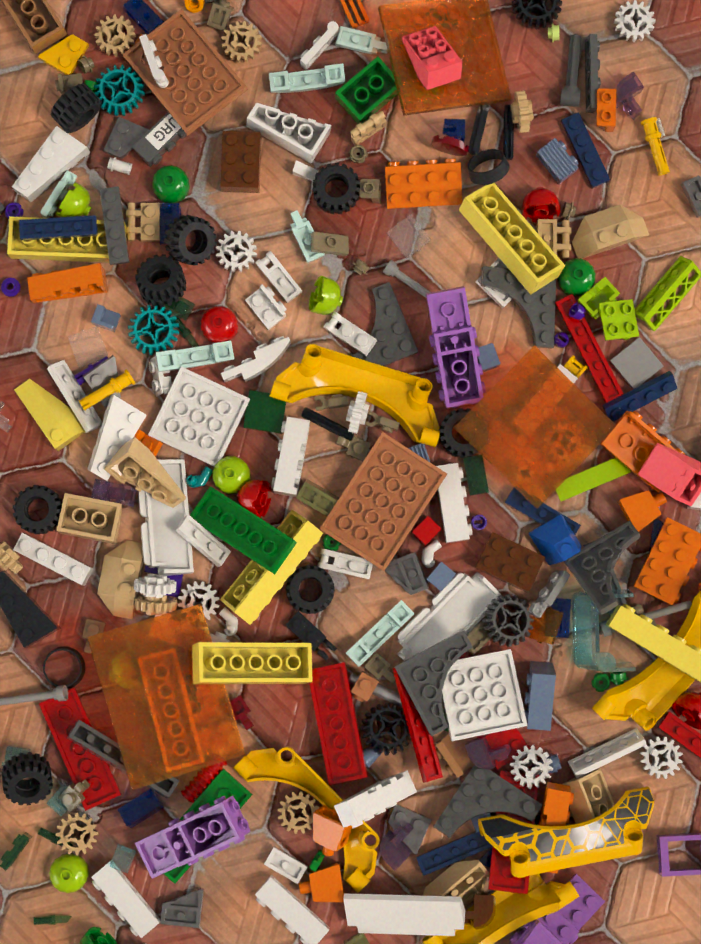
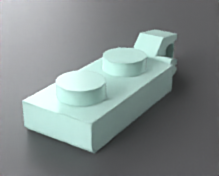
[335,26,389,55]
[40,170,77,218]
[290,210,325,263]

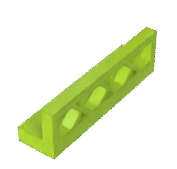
[634,256,701,332]

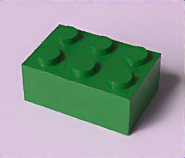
[335,56,403,124]

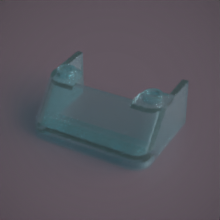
[571,589,636,672]

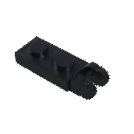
[286,611,337,660]

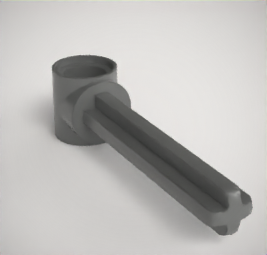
[560,34,581,107]

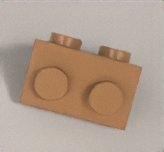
[435,734,487,778]

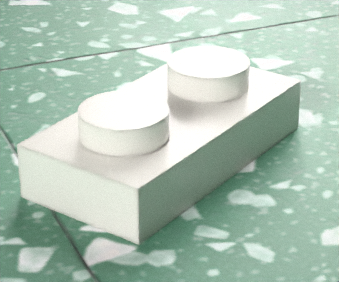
[264,847,308,884]

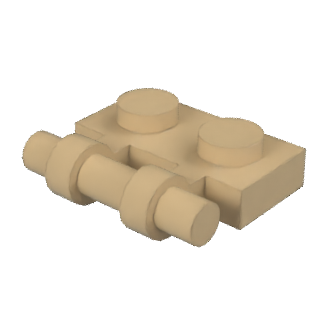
[350,111,387,146]
[126,203,160,242]
[537,219,571,259]

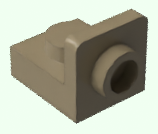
[207,0,234,31]
[55,73,83,95]
[359,179,381,203]

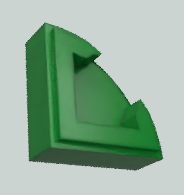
[309,849,325,872]

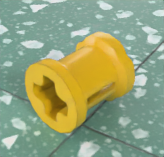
[563,355,587,378]

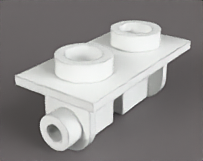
[149,356,172,397]

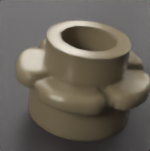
[78,55,94,74]
[349,145,368,163]
[561,202,576,220]
[353,259,370,275]

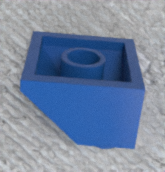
[528,514,582,565]

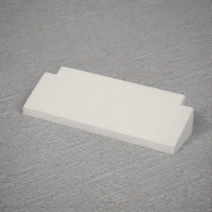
[138,459,194,576]
[397,572,501,661]
[343,893,466,936]

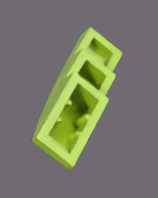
[553,458,631,502]

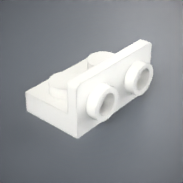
[245,284,287,330]

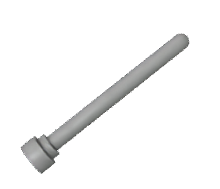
[383,260,430,298]
[600,601,692,637]
[0,685,68,706]

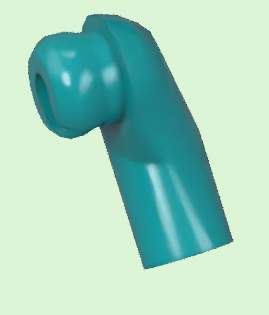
[186,466,213,488]

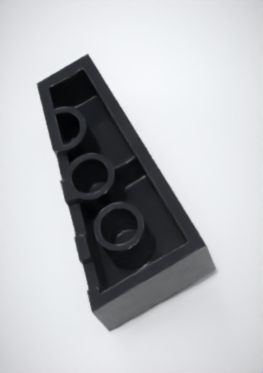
[0,571,61,648]

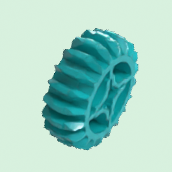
[94,65,145,116]
[128,305,180,356]

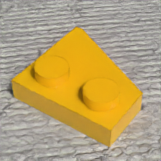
[38,34,89,75]

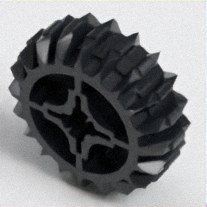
[511,0,562,30]
[360,703,411,756]

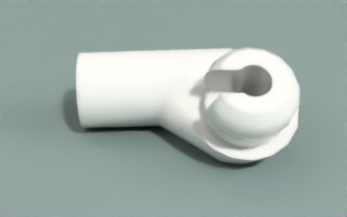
[421,539,442,568]
[219,607,238,636]

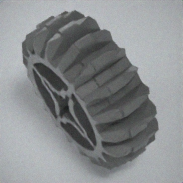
[482,594,534,647]

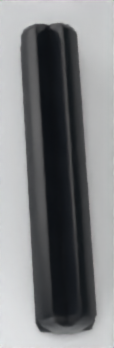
[468,102,489,155]
[503,105,514,161]
[301,407,354,441]

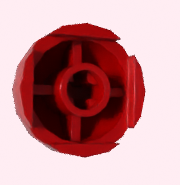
[522,187,560,223]
[201,306,238,343]
[237,480,272,518]
[672,692,701,730]

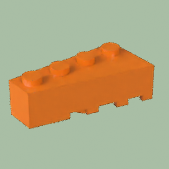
[27,263,108,303]
[538,782,574,874]

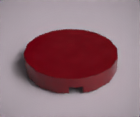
[431,135,469,156]

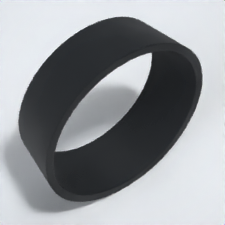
[468,149,510,185]
[43,647,86,689]

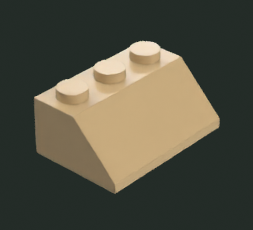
[57,493,122,544]
[563,768,614,824]

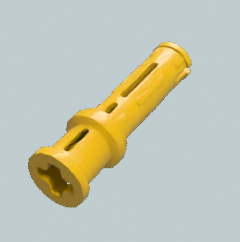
[640,117,670,176]
[78,369,136,411]

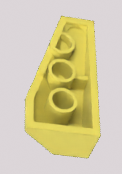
[14,379,85,451]

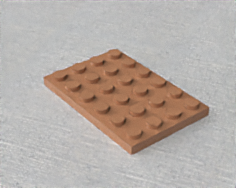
[122,9,248,136]
[320,432,447,571]

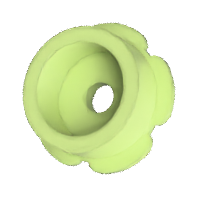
[548,23,559,42]

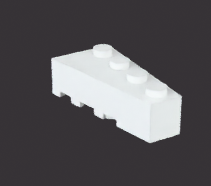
[87,395,147,481]
[271,417,310,497]
[334,770,417,828]

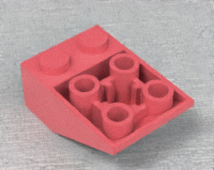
[402,26,462,90]
[638,443,701,506]

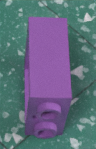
[657,833,701,877]

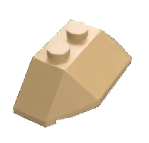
[572,205,649,259]
[97,540,144,619]
[423,860,490,907]

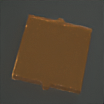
[528,607,564,645]

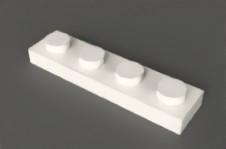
[47,360,102,433]
[568,728,647,778]

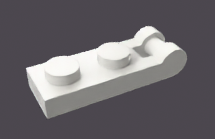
[300,21,339,70]
[139,34,169,88]
[255,251,302,303]
[323,311,377,356]
[317,548,373,579]

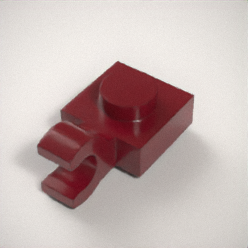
[224,695,254,730]

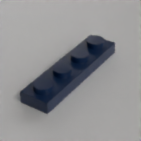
[561,112,610,189]
[19,215,98,240]
[602,371,678,423]
[504,486,581,535]
[416,831,492,876]

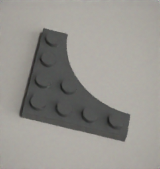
[481,266,556,349]
[352,282,418,366]
[564,521,641,615]
[394,630,473,736]
[434,762,543,838]

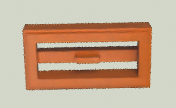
[340,0,369,29]

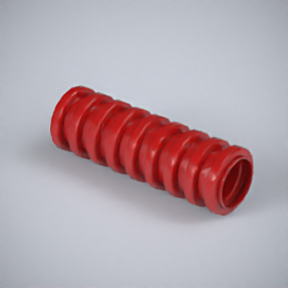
[181,753,227,803]

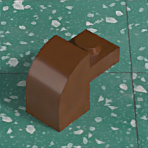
[464,895,496,930]

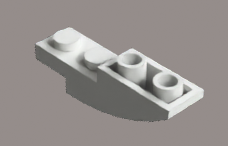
[221,336,291,382]

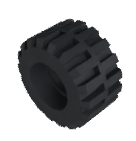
[51,83,102,133]
[313,163,360,214]
[164,215,217,266]
[135,254,187,307]
[439,408,488,458]
[13,485,63,535]
[286,565,335,614]
[1,752,53,806]

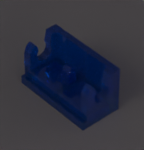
[123,0,164,35]
[442,119,465,143]
[160,203,181,245]
[546,598,571,638]
[117,789,165,828]

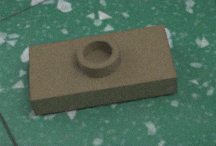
[311,232,349,256]
[466,616,495,655]

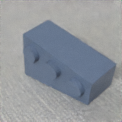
[524,661,556,731]

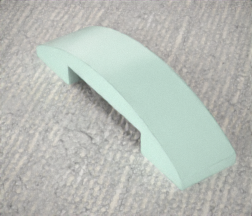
[269,63,346,93]
[156,341,234,372]
[346,600,414,667]

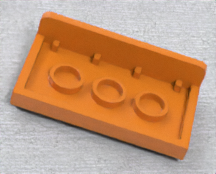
[384,158,462,209]
[599,411,685,493]
[633,517,701,606]

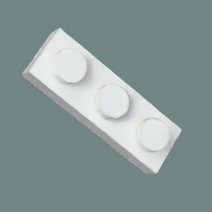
[175,515,231,567]

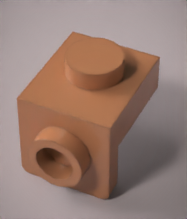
[351,671,379,702]

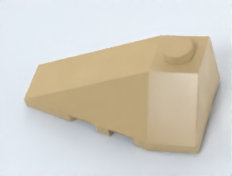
[104,437,186,508]

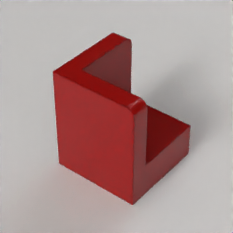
[412,516,441,546]

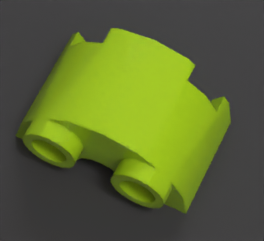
[577,277,620,320]

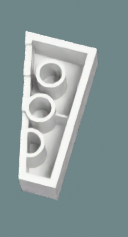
[246,103,331,163]
[12,126,90,202]

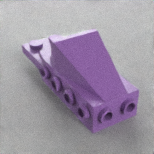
[426,286,486,408]
[135,796,251,879]
[509,873,605,944]

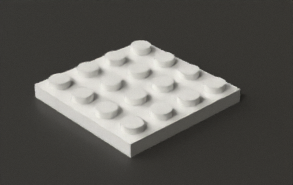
[148,367,250,467]
[442,649,527,741]

